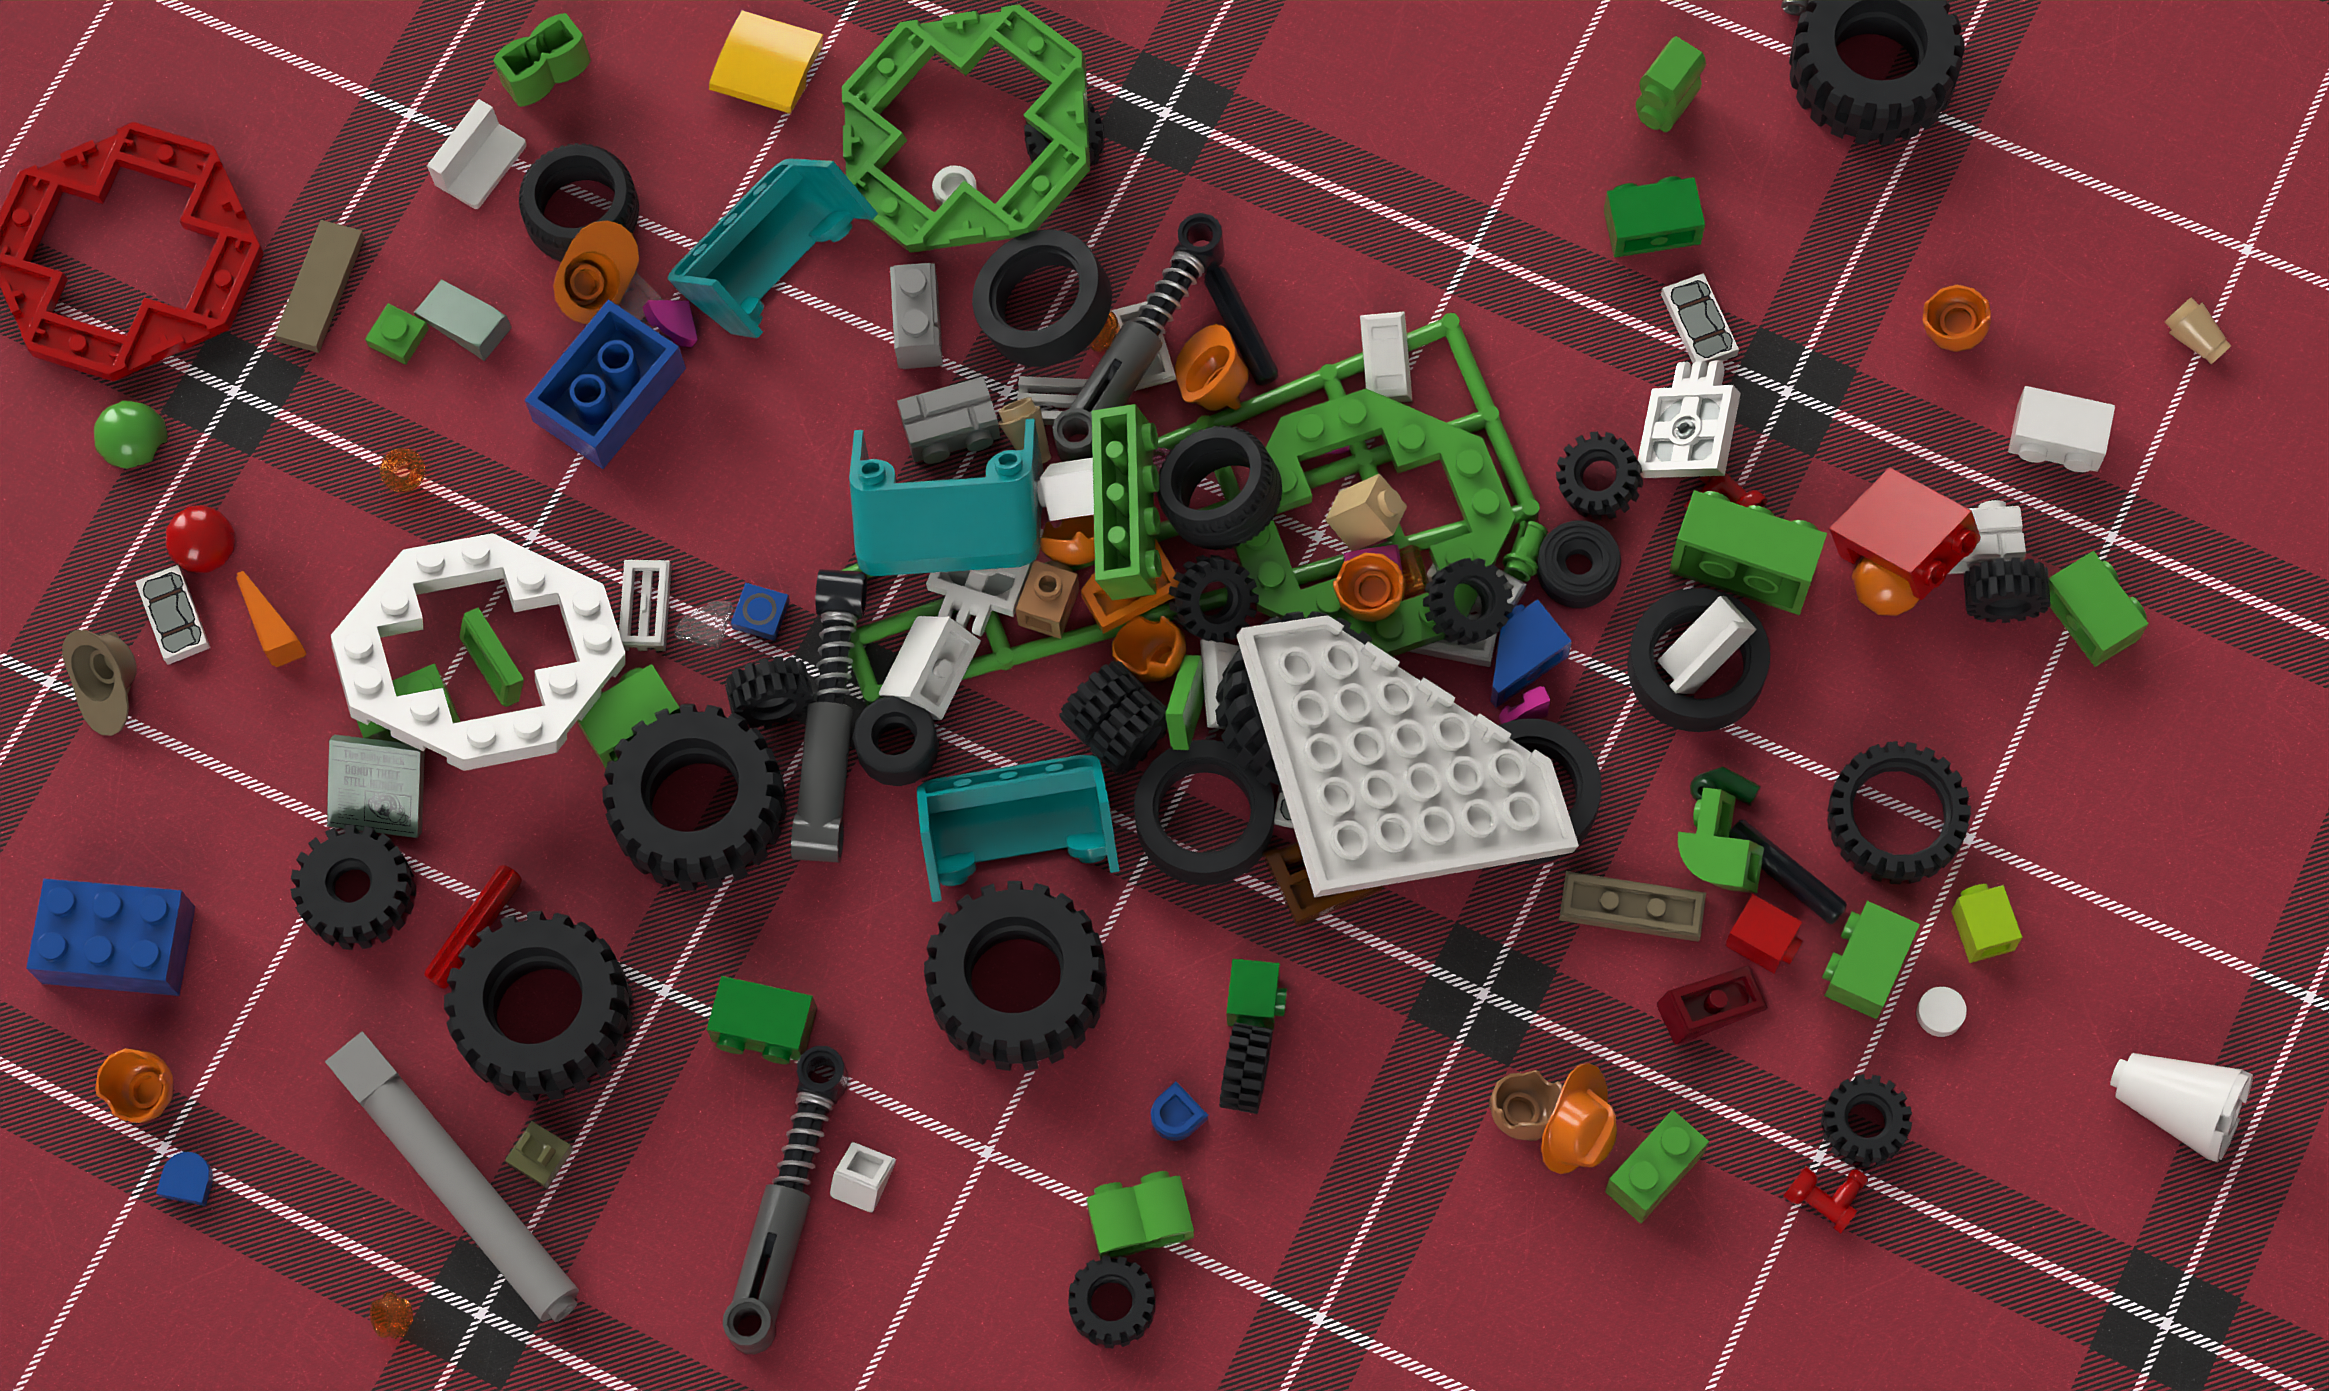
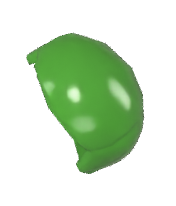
[94,401,168,469]

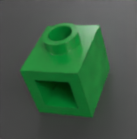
[1226,958,1287,1030]

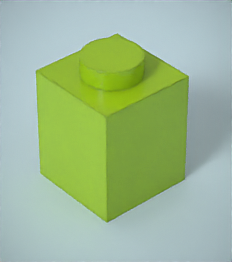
[1951,884,2022,963]

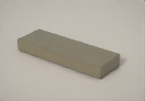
[274,220,365,353]
[1559,871,1706,942]

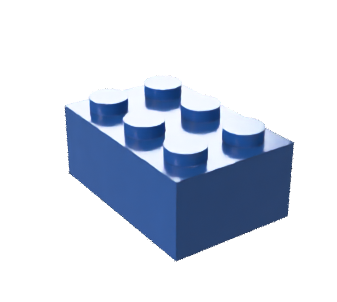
[524,299,686,469]
[26,879,195,996]

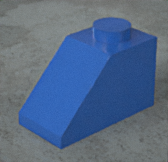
[1490,599,1572,708]

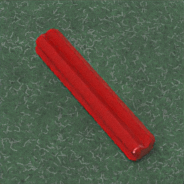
[424,865,522,989]

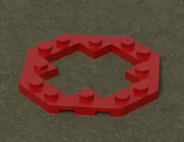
[0,122,264,382]

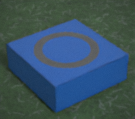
[731,583,790,641]

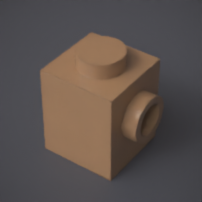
[1016,560,1080,639]

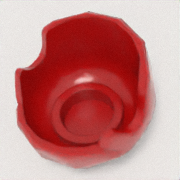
[165,505,235,573]

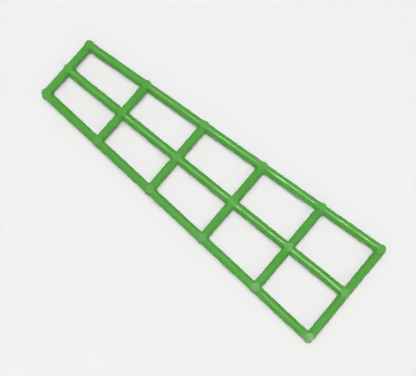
[842,313,1540,706]

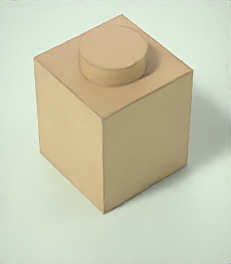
[1325,474,1407,551]

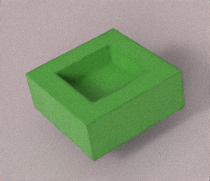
[365,303,429,365]

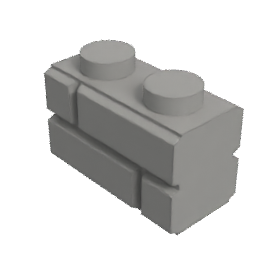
[890,263,943,369]
[897,376,1001,464]

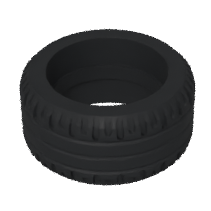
[519,143,639,262]
[1157,425,1282,550]

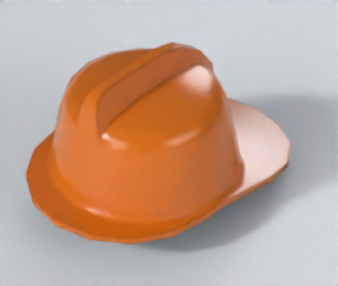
[553,220,639,325]
[1175,324,1249,411]
[1541,1063,1617,1174]

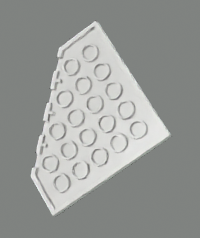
[1236,615,1579,897]

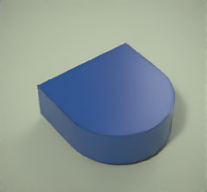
[1151,1081,1208,1141]
[156,1152,213,1206]

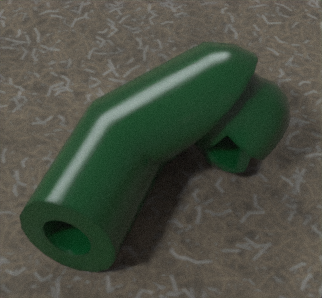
[1690,767,1761,806]

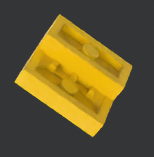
[709,11,823,114]

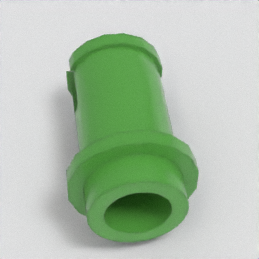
[1503,521,1548,582]

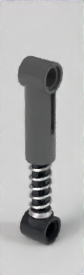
[1053,213,1225,462]
[791,569,867,863]
[723,1046,849,1354]

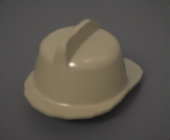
[62,630,137,736]

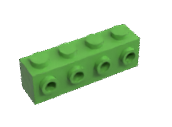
[1092,404,1162,600]

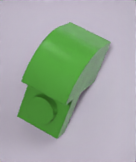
[1678,788,1764,893]

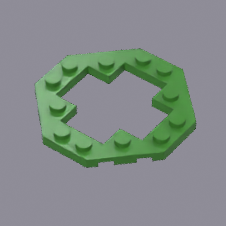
[842,4,1090,253]
[1233,388,1515,657]

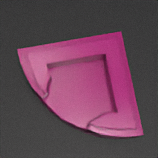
[642,300,698,347]
[1499,686,1550,724]

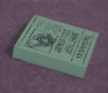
[327,734,425,838]

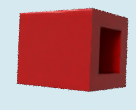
[1725,894,1804,974]

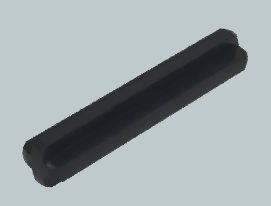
[1204,266,1278,386]
[1729,819,1847,924]

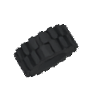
[290,825,416,950]

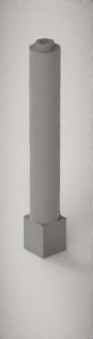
[325,1031,579,1322]

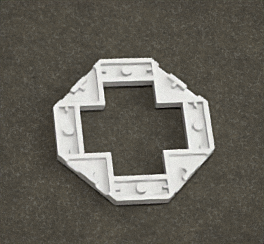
[331,533,625,771]

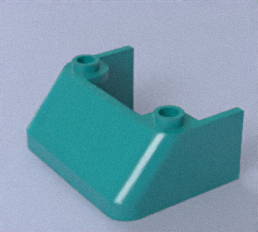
[668,159,878,338]
[849,418,1044,576]
[917,755,1120,902]

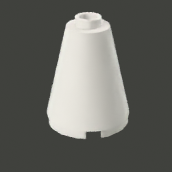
[2110,1053,2253,1163]

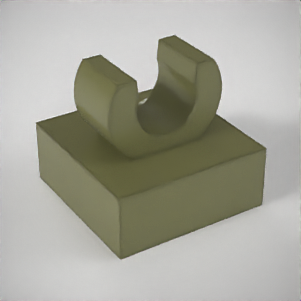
[505,1121,574,1189]

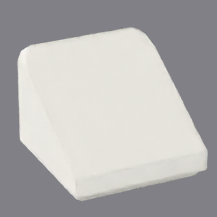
[830,1142,896,1212]

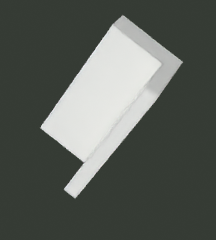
[427,99,527,209]
[1657,596,1757,694]
[879,616,981,720]

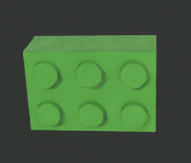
[1669,490,1827,615]

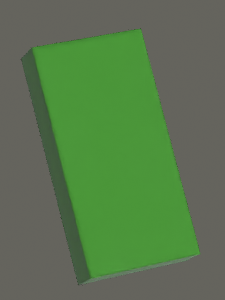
[459,608,524,707]
[1165,655,1205,750]

